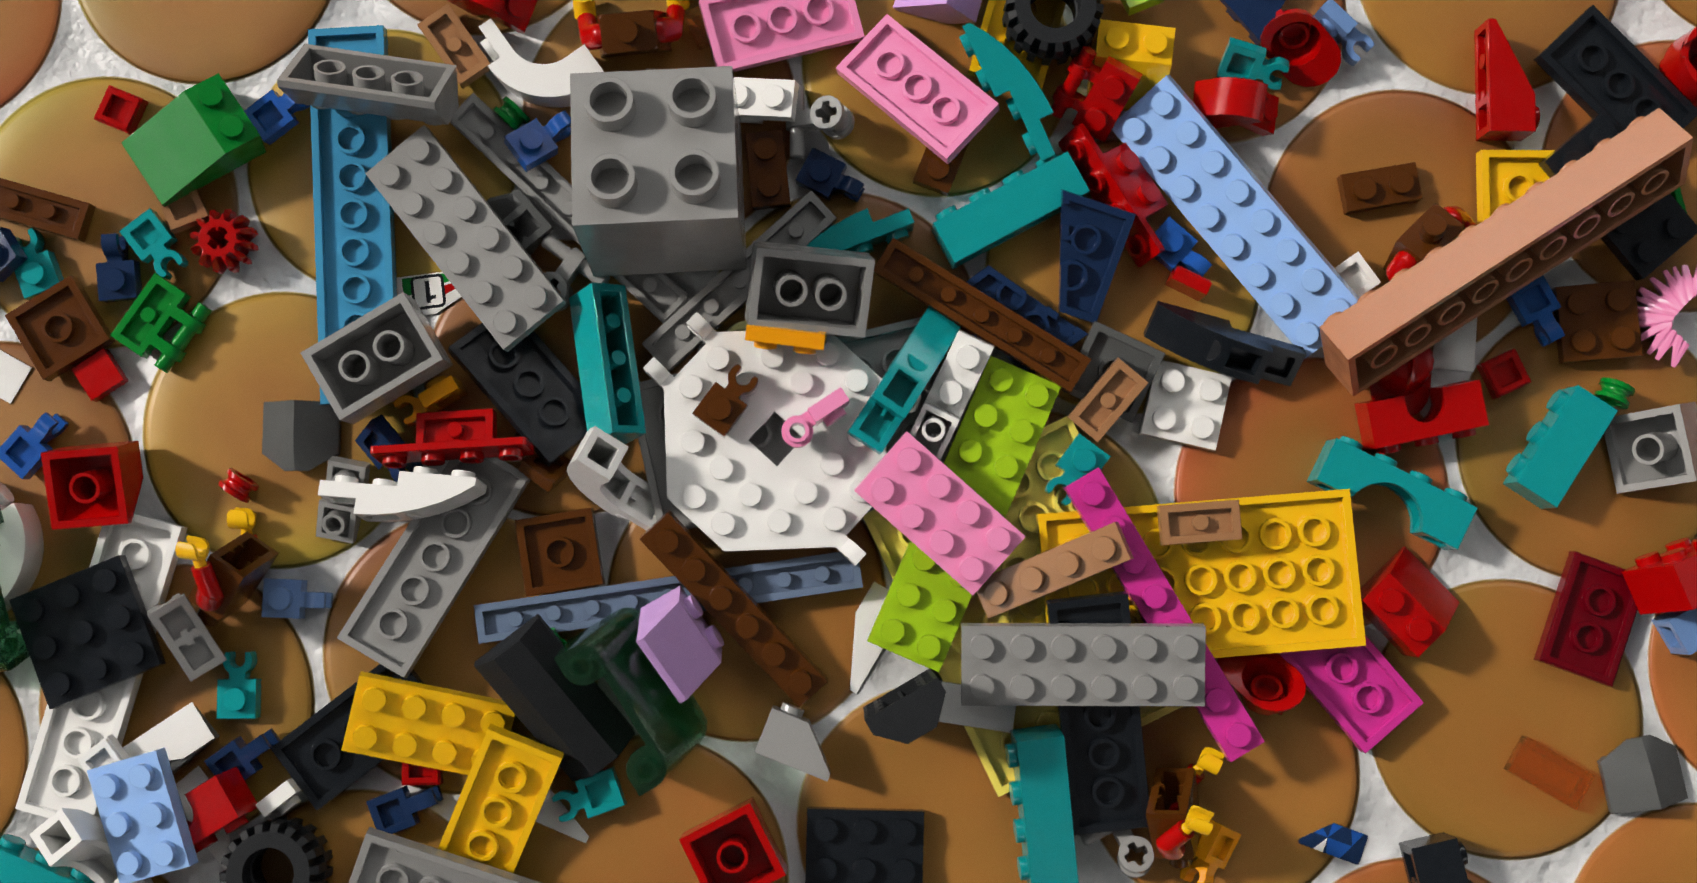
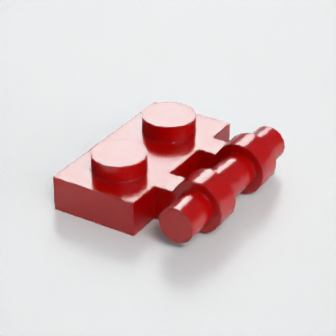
[1051,46,1143,142]

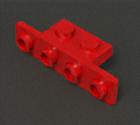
[1058,123,1169,267]
[370,408,534,469]

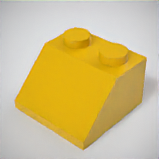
[1086,19,1176,111]

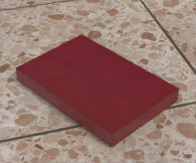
[1534,551,1638,687]

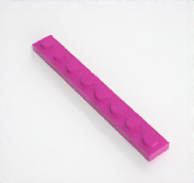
[1063,467,1265,762]

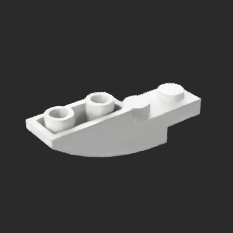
[646,69,799,124]
[910,329,994,460]
[318,466,487,522]

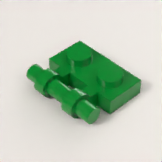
[110,273,212,373]

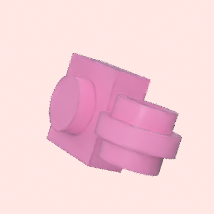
[781,387,850,448]

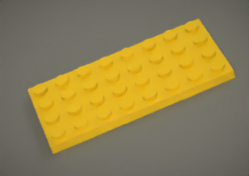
[1036,489,1366,658]

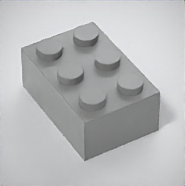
[745,241,875,338]
[301,292,453,424]

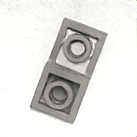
[316,456,371,544]

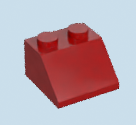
[41,441,143,530]
[1360,546,1460,657]

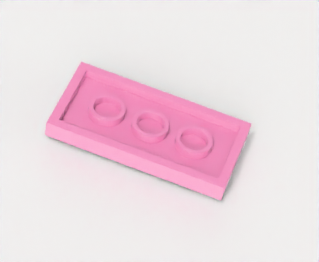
[699,0,865,72]
[836,14,1000,164]
[854,431,1026,595]

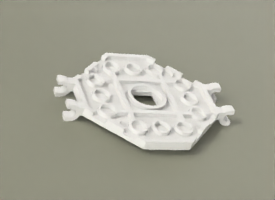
[643,312,887,566]

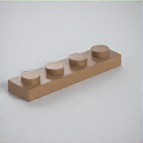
[977,522,1134,619]

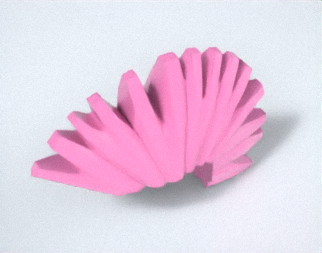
[1636,265,1697,368]

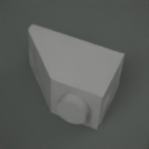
[755,702,831,782]

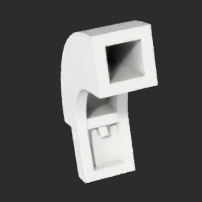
[479,18,604,108]
[567,426,657,531]
[0,483,44,616]
[29,808,154,883]

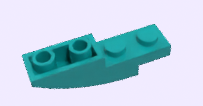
[959,23,1055,161]
[807,208,914,253]
[847,306,961,455]

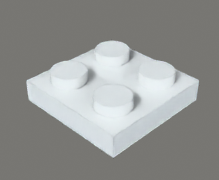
[1138,360,1232,452]

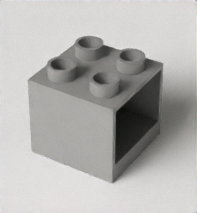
[570,66,747,276]

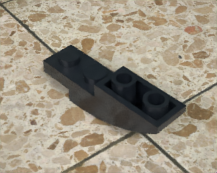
[1143,301,1306,386]

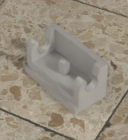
[147,593,227,681]

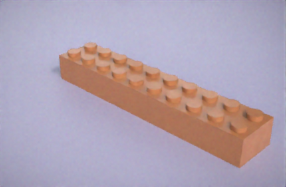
[1319,108,1693,397]

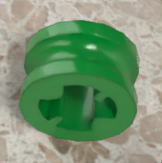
[493,96,531,130]
[1594,377,1635,409]

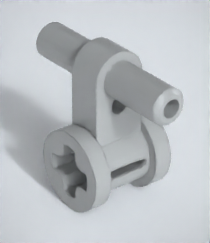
[786,84,855,160]
[541,234,610,312]
[1079,829,1154,878]

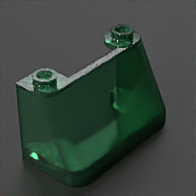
[554,607,708,796]

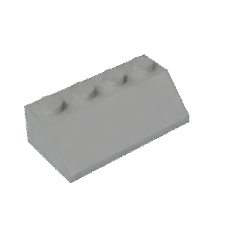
[277,44,459,126]

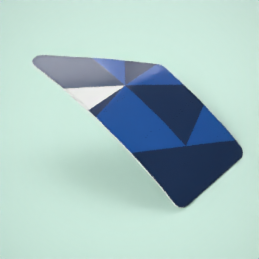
[1298,823,1368,865]

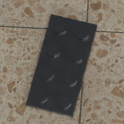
[1534,5,1697,133]
[1538,113,1697,281]
[448,323,587,467]
[271,664,424,810]

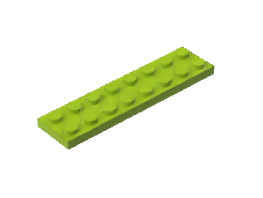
[867,355,1061,673]

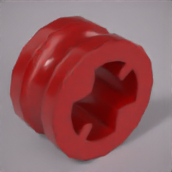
[218,468,259,503]

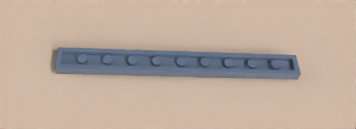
[474,552,863,644]

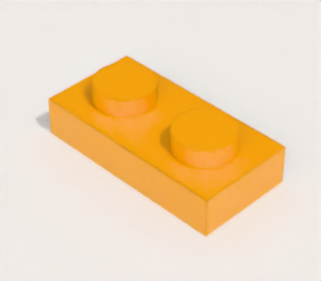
[745,323,827,354]

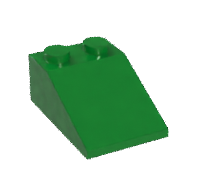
[121,73,266,207]

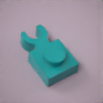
[1216,37,1290,90]
[119,208,188,280]
[14,228,64,300]
[1045,433,1111,506]
[216,651,262,719]
[552,766,627,822]

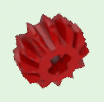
[189,209,259,274]

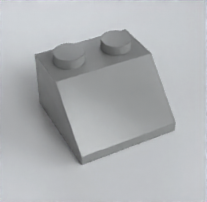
[1604,401,1697,494]

